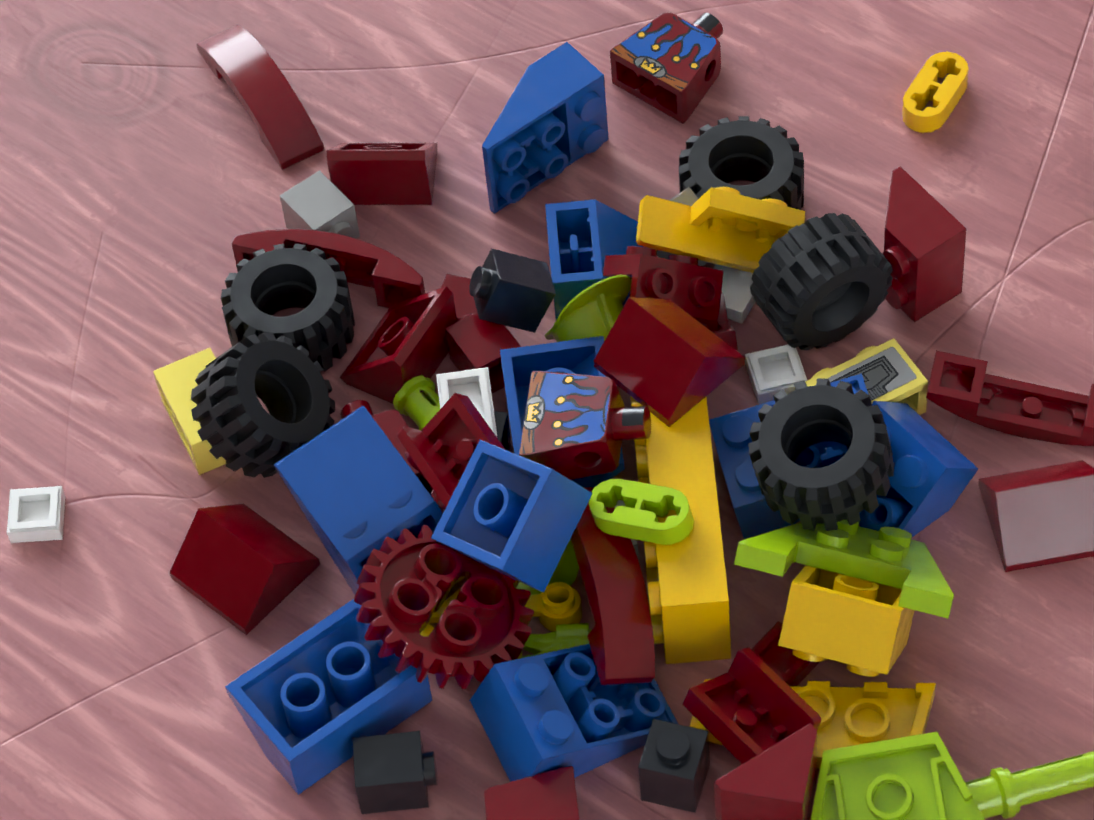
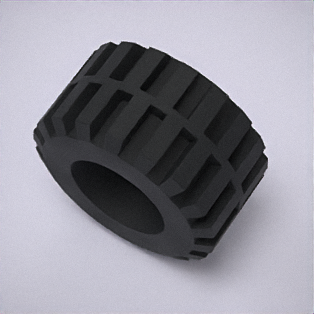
[678,116,804,210]
[750,213,893,350]
[221,244,355,371]
[191,333,336,478]
[748,379,894,531]

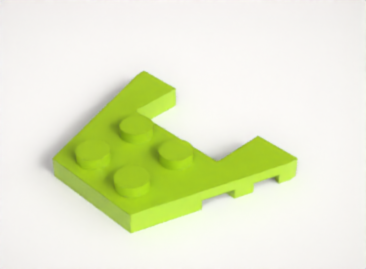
[734,519,954,619]
[811,732,985,820]

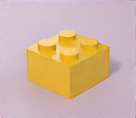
[778,565,914,677]

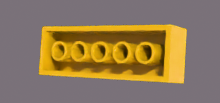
[630,396,731,664]

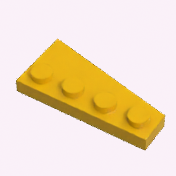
[689,679,936,768]

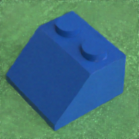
[431,440,593,593]

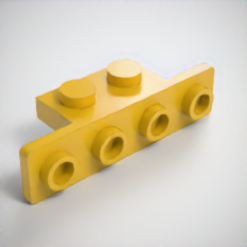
[636,187,805,273]

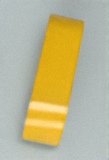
[902,52,968,133]

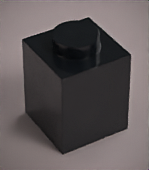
[469,248,556,333]
[638,719,710,813]
[353,731,437,814]

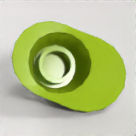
[544,274,632,342]

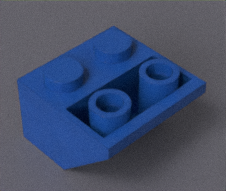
[545,199,648,320]
[859,401,978,537]

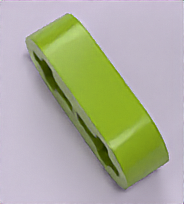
[588,479,694,545]

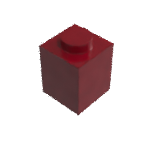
[445,312,521,394]

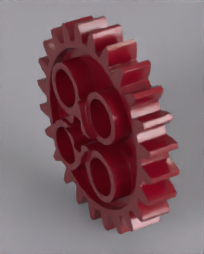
[354,525,534,689]

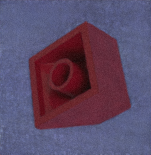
[883,166,966,322]

